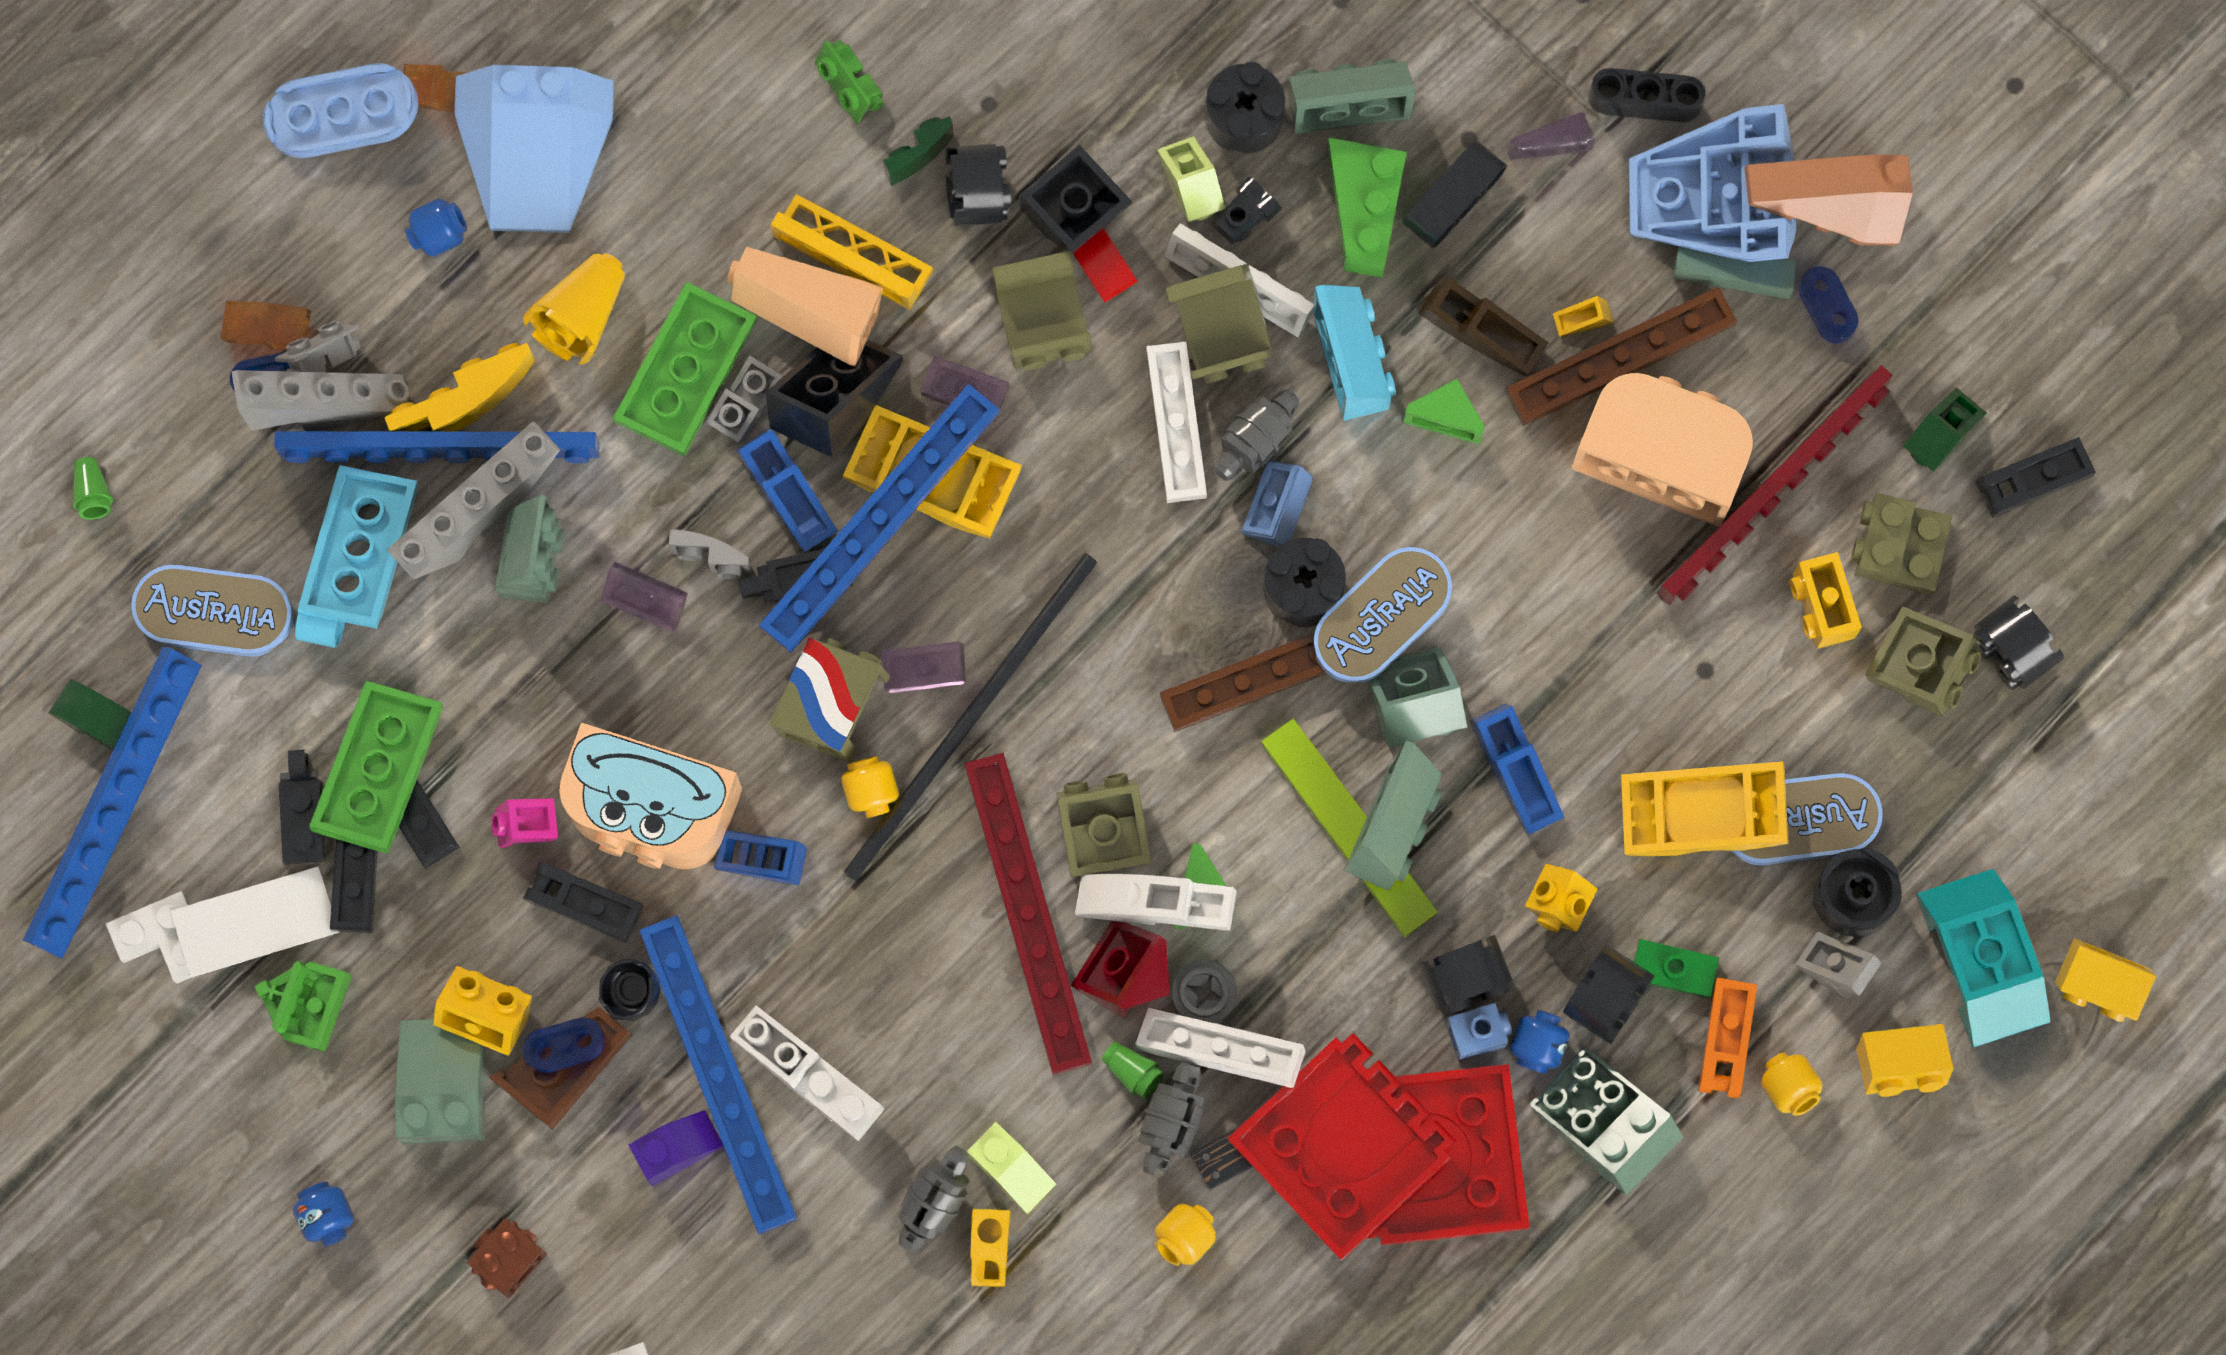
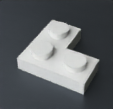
[106,891,191,984]

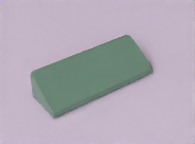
[1672,246,1796,299]

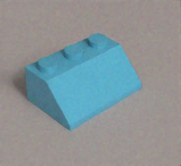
[1312,285,1396,421]

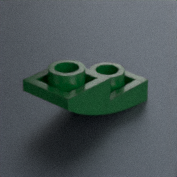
[883,116,954,186]
[48,679,131,751]

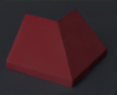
[1071,921,1170,1020]

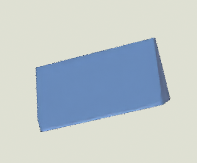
[1241,460,1313,547]

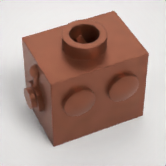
[467,1218,547,1298]

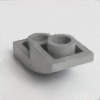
[705,356,784,443]
[669,529,752,579]

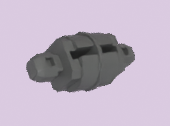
[1214,389,1299,481]
[1138,1063,1206,1178]
[898,1146,970,1252]

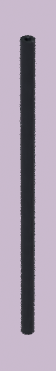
[843,553,1097,881]

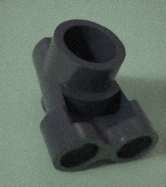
[1213,177,1282,244]

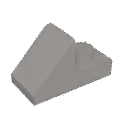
[1795,932,1882,1000]

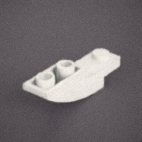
[1075,874,1237,931]
[730,1005,885,1141]

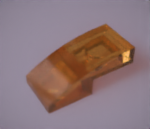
[403,64,468,113]
[220,301,311,349]

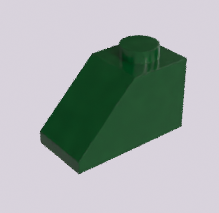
[1903,388,1987,472]

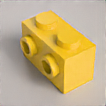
[1790,552,1862,649]
[2055,938,2156,1022]
[433,966,532,1056]
[1856,1024,1954,1097]

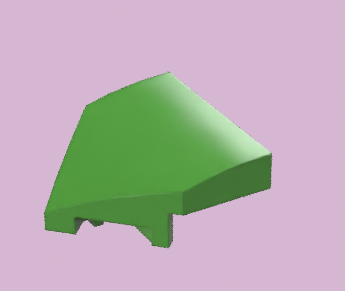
[254,961,352,1053]

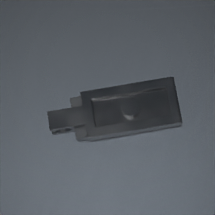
[739,549,853,603]
[279,749,326,865]

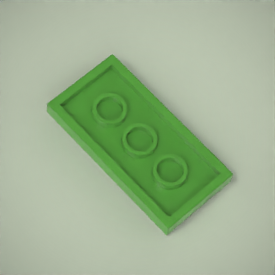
[613,282,758,457]
[309,680,444,854]

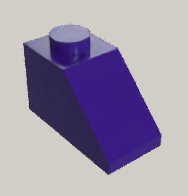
[628,1110,724,1187]

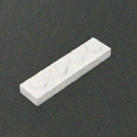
[1164,223,1315,337]
[1146,342,1207,503]
[1136,1008,1306,1088]

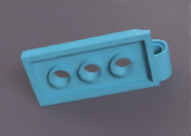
[295,465,419,648]

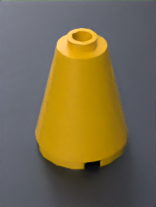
[523,253,625,365]

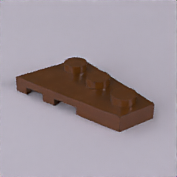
[489,1007,632,1130]

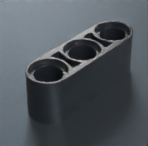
[1588,68,1706,122]
[1402,140,1507,249]

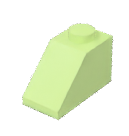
[1157,136,1226,222]
[967,1122,1056,1214]

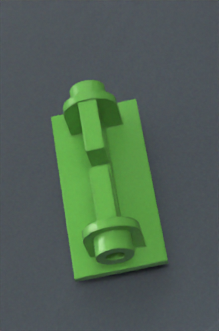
[814,40,884,124]

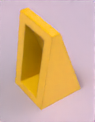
[1553,296,1614,337]

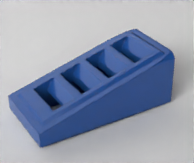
[714,830,807,885]

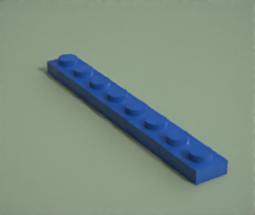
[759,384,1000,653]
[274,431,600,464]
[23,646,202,959]
[639,915,797,1235]

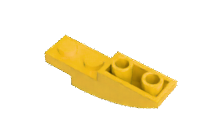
[384,343,535,432]

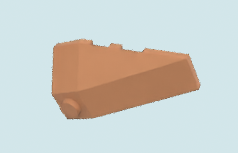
[1744,154,1913,246]

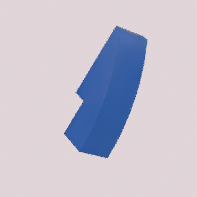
[735,429,838,553]
[1469,704,1565,835]

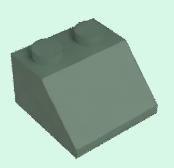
[1367,646,1467,748]

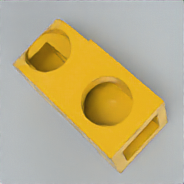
[971,1209,1011,1287]

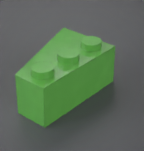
[1327,138,1406,278]

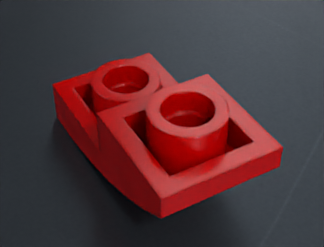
[1073,228,1138,303]

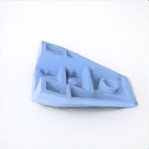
[455,65,614,233]
[1629,104,1796,262]

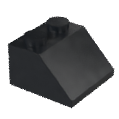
[1020,145,1132,254]

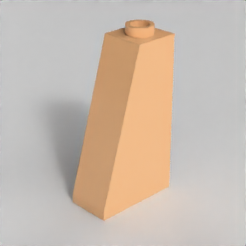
[727,247,883,366]

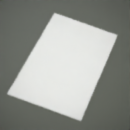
[170,867,340,978]

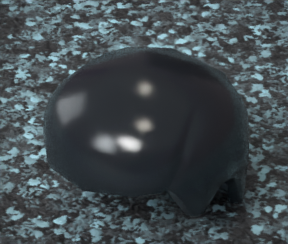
[598,959,661,1021]

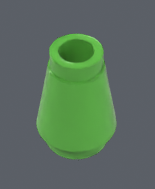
[73,457,113,520]
[1101,1041,1164,1099]

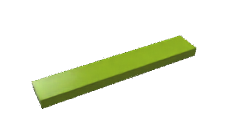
[1261,718,1438,938]

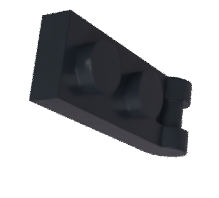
[1975,437,2096,518]
[522,861,644,943]

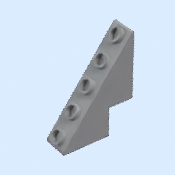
[232,370,409,431]
[387,421,560,579]

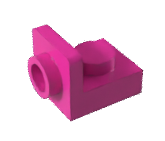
[491,798,558,848]

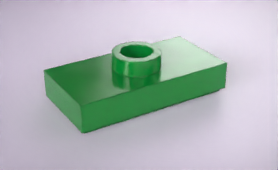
[1634,939,1719,999]

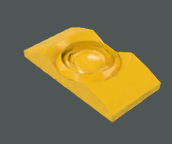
[843,405,1022,539]
[1621,761,1788,856]

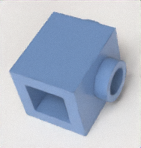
[1446,1003,1512,1062]

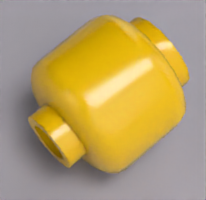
[841,755,899,818]
[1761,1053,1823,1116]
[1155,1204,1216,1266]

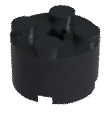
[1205,62,1285,154]
[945,144,1011,227]
[1264,538,1346,627]
[1974,595,2064,691]
[1813,848,1902,938]
[1419,935,1513,1015]
[1563,945,1655,1044]

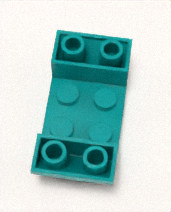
[1916,868,2051,1048]

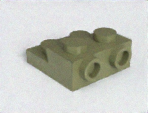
[1851,493,1953,595]
[1865,606,1981,716]
[1056,773,1151,877]

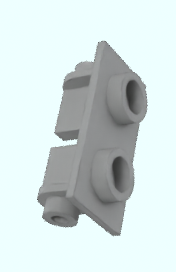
[274,321,360,372]

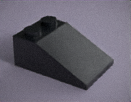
[765,339,903,457]

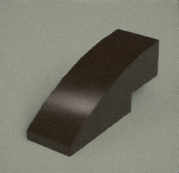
[1418,277,1549,376]

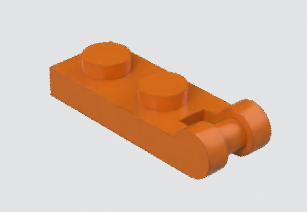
[1698,978,1757,1099]

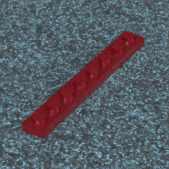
[1658,365,1893,605]
[964,753,1092,1076]

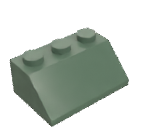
[1288,59,1415,134]
[1344,740,1443,891]

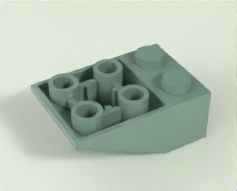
[496,495,565,603]
[1529,1047,1683,1196]

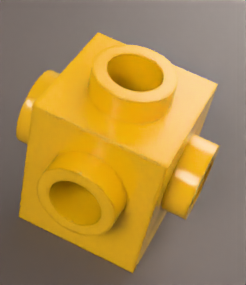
[1525,864,1598,932]

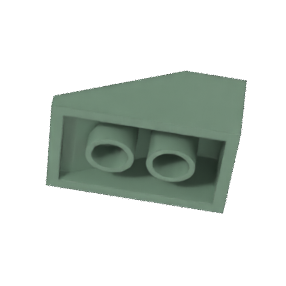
[395,1019,485,1144]

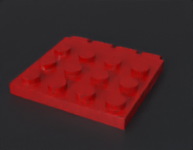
[1227,1033,1456,1261]
[1366,1064,1530,1246]

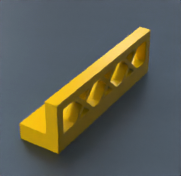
[770,194,933,310]

